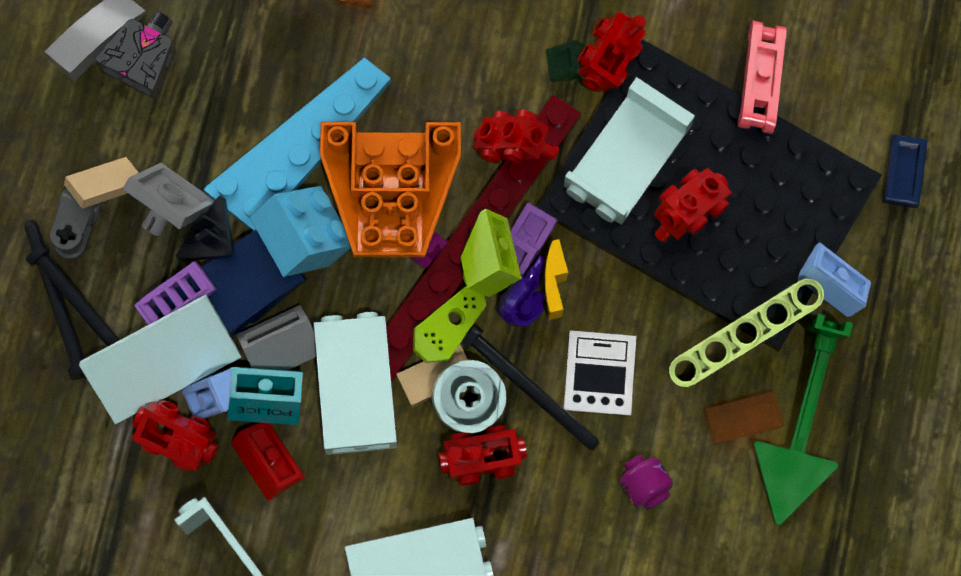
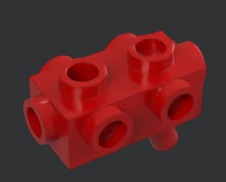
[577,11,647,92]
[473,110,559,164]
[653,167,732,242]
[132,400,219,471]
[438,425,527,486]

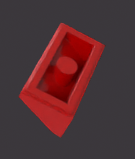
[231,422,305,501]

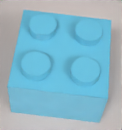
[250,186,351,277]

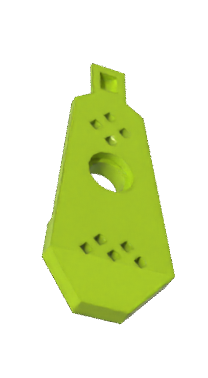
[413,286,487,363]

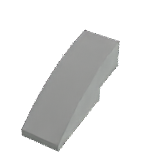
[45,0,146,82]

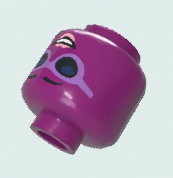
[619,455,673,511]

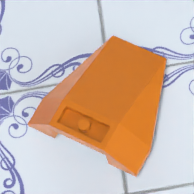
[320,122,461,257]

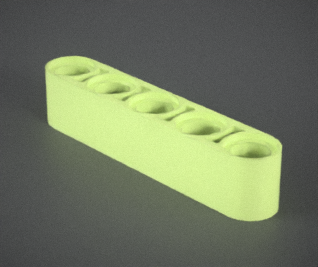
[669,279,824,387]

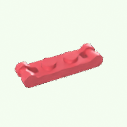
[738,20,787,134]

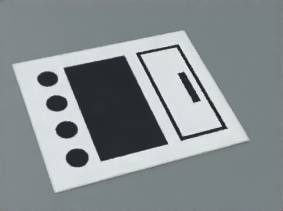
[564,330,636,415]

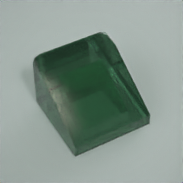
[546,40,586,83]

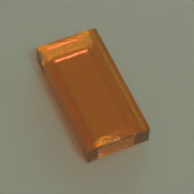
[704,391,784,445]

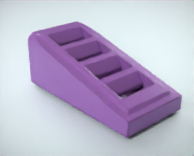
[135,261,217,325]

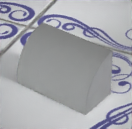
[236,305,317,371]

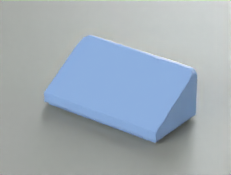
[798,242,871,317]
[182,369,231,419]

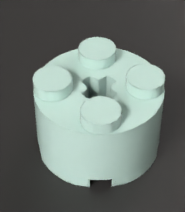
[432,360,506,433]

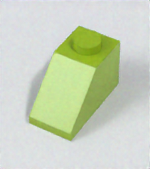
[461,209,522,297]

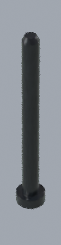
[24,220,86,380]
[25,244,120,347]
[461,325,599,450]

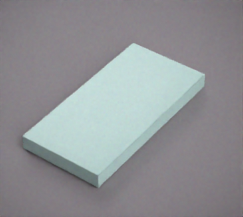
[79,294,241,424]

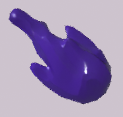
[498,256,545,326]

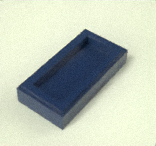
[883,134,928,209]

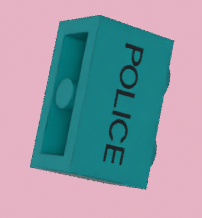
[227,367,303,425]

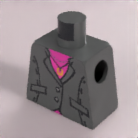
[95,11,176,101]

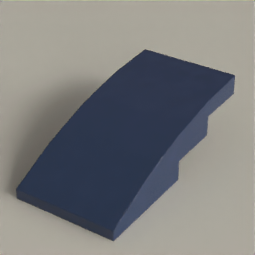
[154,230,307,338]

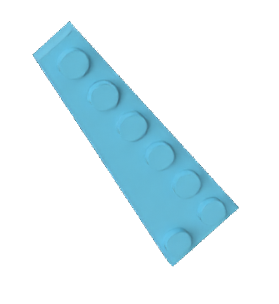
[204,57,391,232]

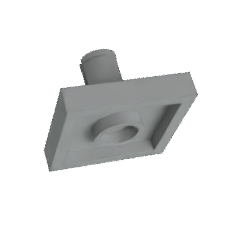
[123,163,215,236]

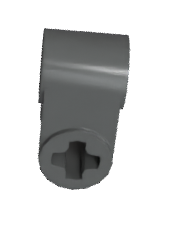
[50,188,101,260]

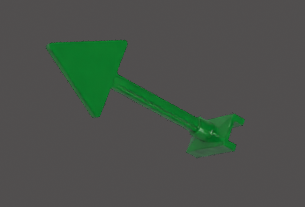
[754,314,853,525]

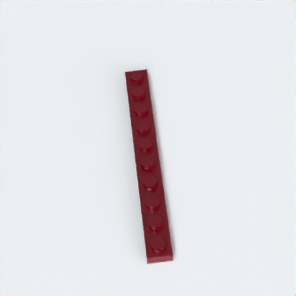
[386,95,581,384]

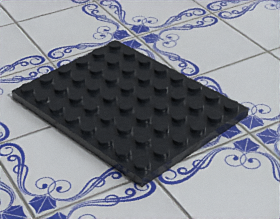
[538,39,882,352]

